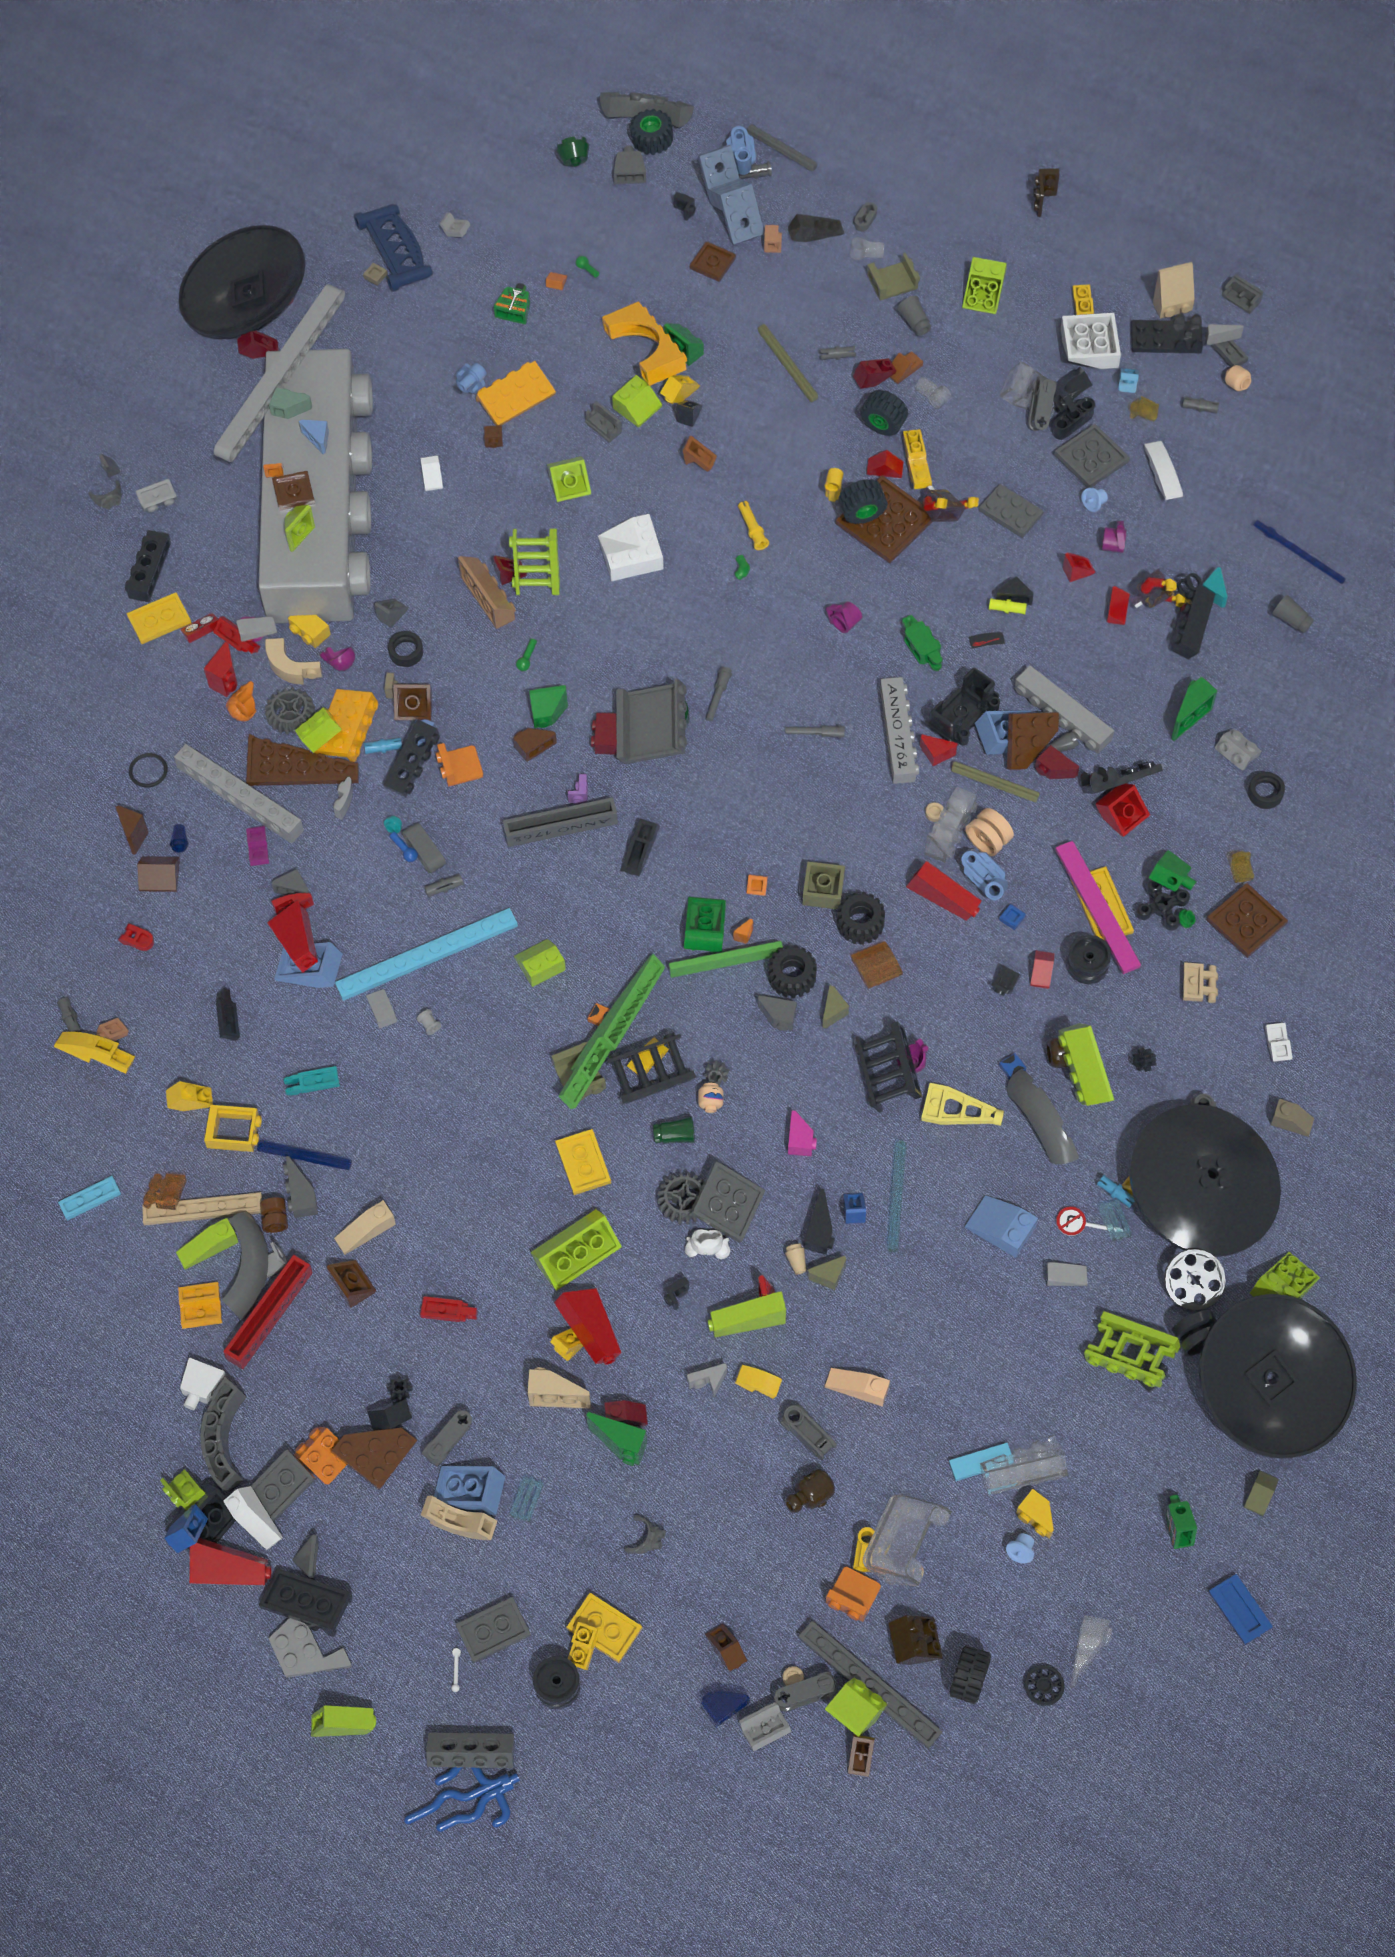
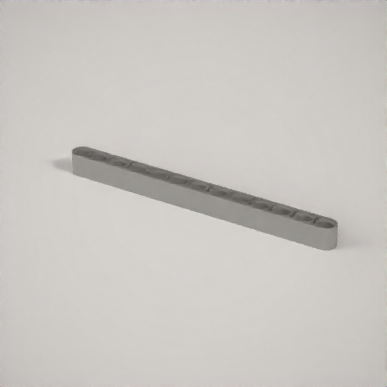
[214,284,345,462]

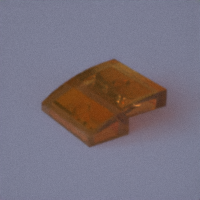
[851,941,903,989]

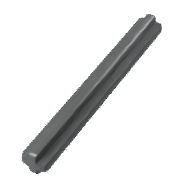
[747,124,817,171]

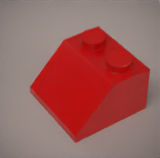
[204,642,238,697]
[1095,783,1150,837]

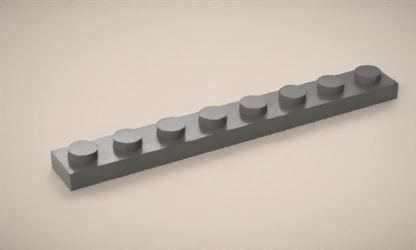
[798,1621,942,1750]

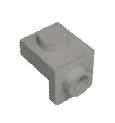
[440,213,470,237]

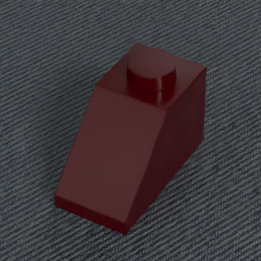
[237,330,279,359]
[1035,745,1080,779]
[604,1400,648,1427]

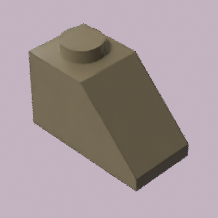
[1271,1099,1314,1137]

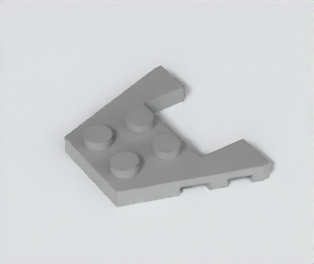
[268,1618,352,1678]

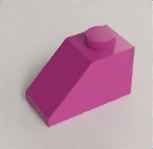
[788,1111,817,1156]

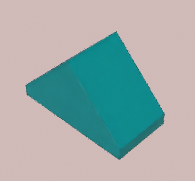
[1203,567,1228,608]

